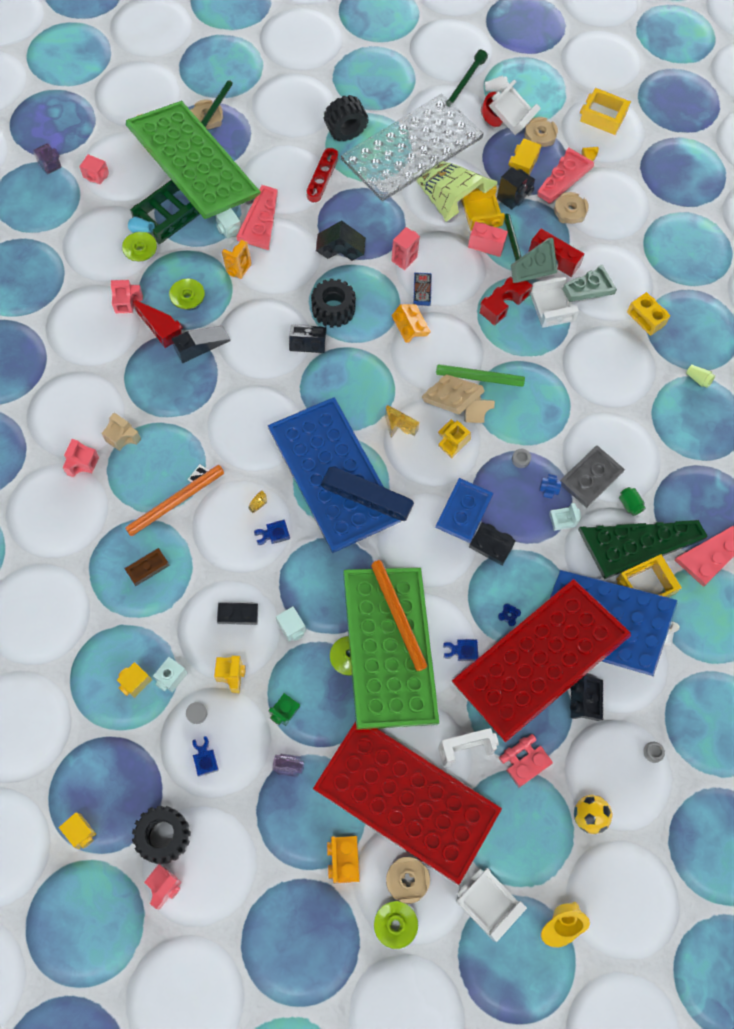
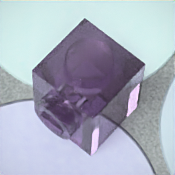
[33,143,62,175]

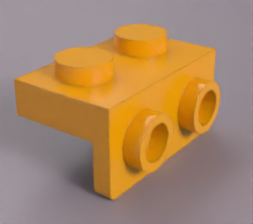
[392,304,431,343]

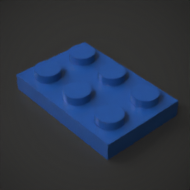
[435,478,494,543]

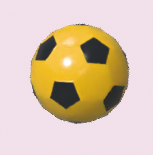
[573,795,613,834]

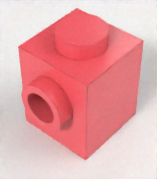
[79,154,109,185]

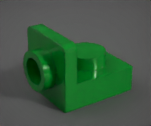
[268,693,301,726]

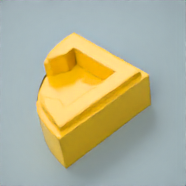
[581,147,599,161]

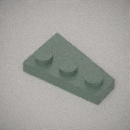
[511,238,557,283]
[562,265,617,302]

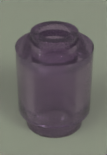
[272,753,305,778]

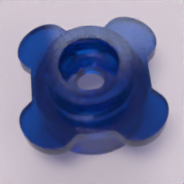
[498,604,521,627]

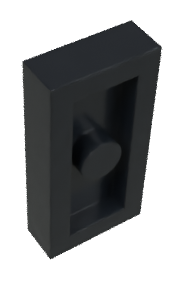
[217,603,258,625]

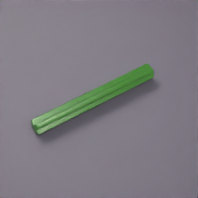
[436,364,525,387]

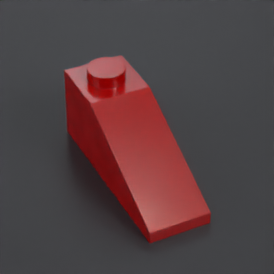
[133,300,183,348]

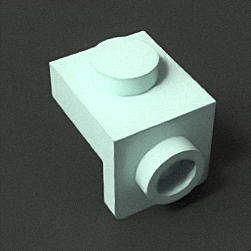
[549,503,581,531]

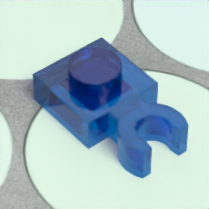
[254,519,290,545]
[443,639,479,661]
[192,736,219,777]

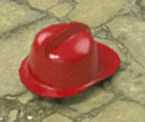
[481,92,503,127]

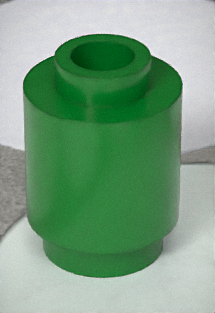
[619,487,646,516]

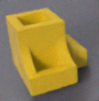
[438,419,471,458]
[214,656,246,693]

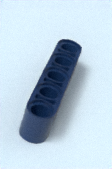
[320,467,414,521]

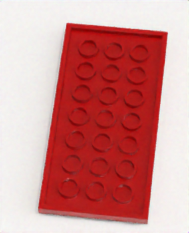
[452,579,631,743]
[313,721,502,886]

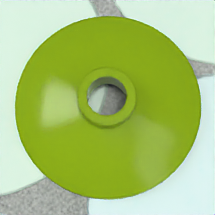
[122,232,157,262]
[169,278,205,309]
[330,636,352,676]
[374,901,418,949]

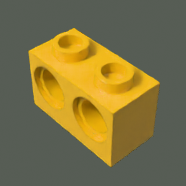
[627,292,671,336]

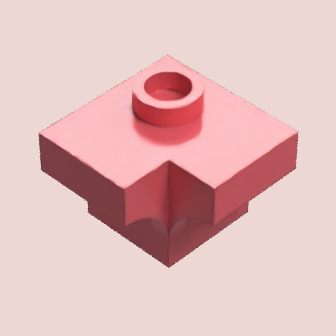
[111,280,143,313]
[63,439,99,477]
[144,864,182,910]

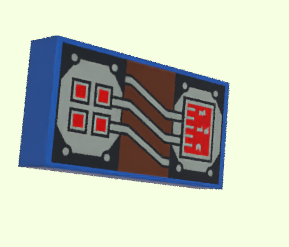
[413,272,432,306]

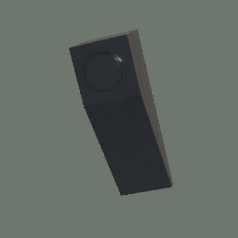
[171,326,230,364]

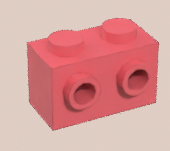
[468,222,508,257]

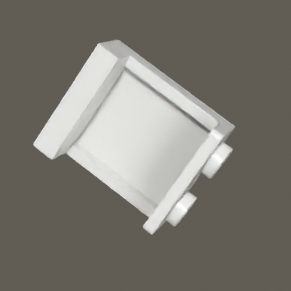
[489,80,541,135]
[530,277,579,328]
[438,728,499,768]
[456,868,527,942]

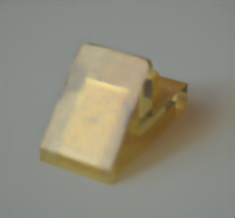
[385,405,419,438]

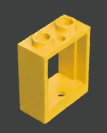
[580,88,631,135]
[616,555,682,598]

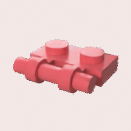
[499,734,553,788]

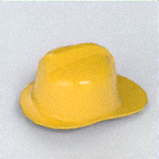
[541,902,590,948]

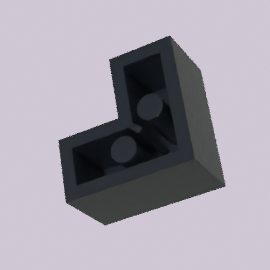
[497,167,535,210]
[316,220,366,261]

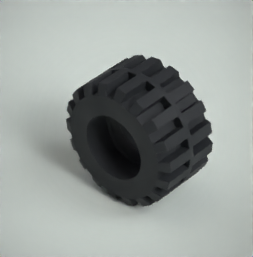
[323,95,369,141]
[311,278,356,328]
[132,805,191,864]

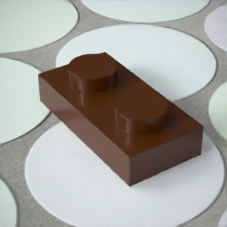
[124,548,170,586]

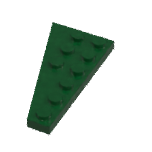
[578,520,708,580]

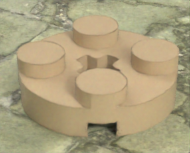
[191,99,223,129]
[525,117,558,147]
[554,192,589,224]
[386,857,430,904]

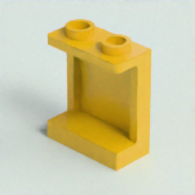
[461,185,505,231]

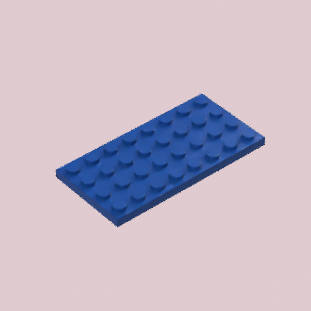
[268,397,401,553]

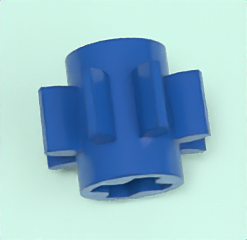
[539,474,561,499]

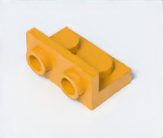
[222,240,252,279]
[327,836,359,884]

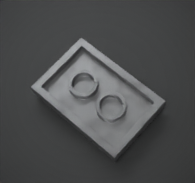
[560,445,625,508]

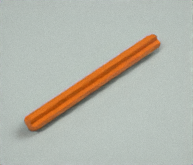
[125,465,224,536]
[371,560,427,671]

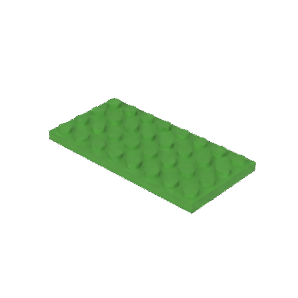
[126,101,261,219]
[343,568,439,730]

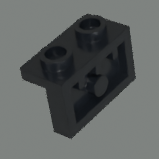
[289,325,327,353]
[469,522,516,566]
[570,676,603,721]

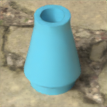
[128,217,155,233]

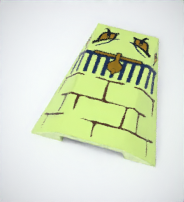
[416,161,498,222]

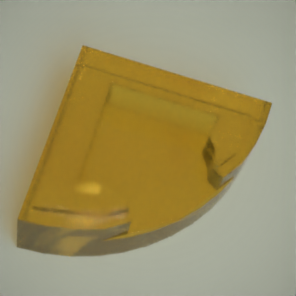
[248,490,267,513]

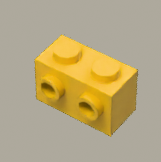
[508,138,542,175]

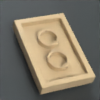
[421,374,485,414]

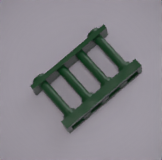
[130,180,200,245]

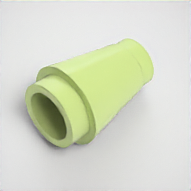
[686,365,715,388]

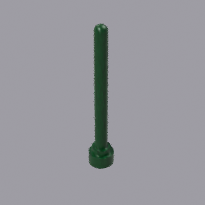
[446,49,488,108]
[201,80,233,127]
[504,213,529,281]

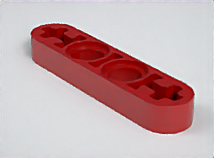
[306,148,338,203]

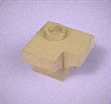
[464,396,495,423]
[101,413,141,451]

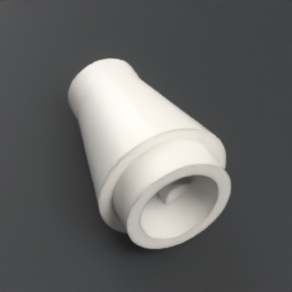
[485,75,508,92]

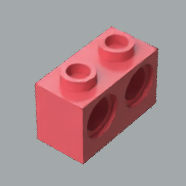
[391,227,420,270]

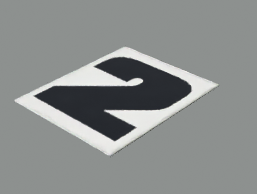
[187,464,209,482]

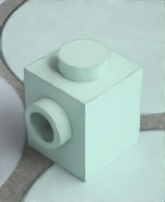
[215,208,241,239]
[276,607,306,641]
[153,657,188,692]

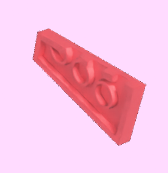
[537,147,594,204]
[237,185,278,250]
[674,526,734,587]

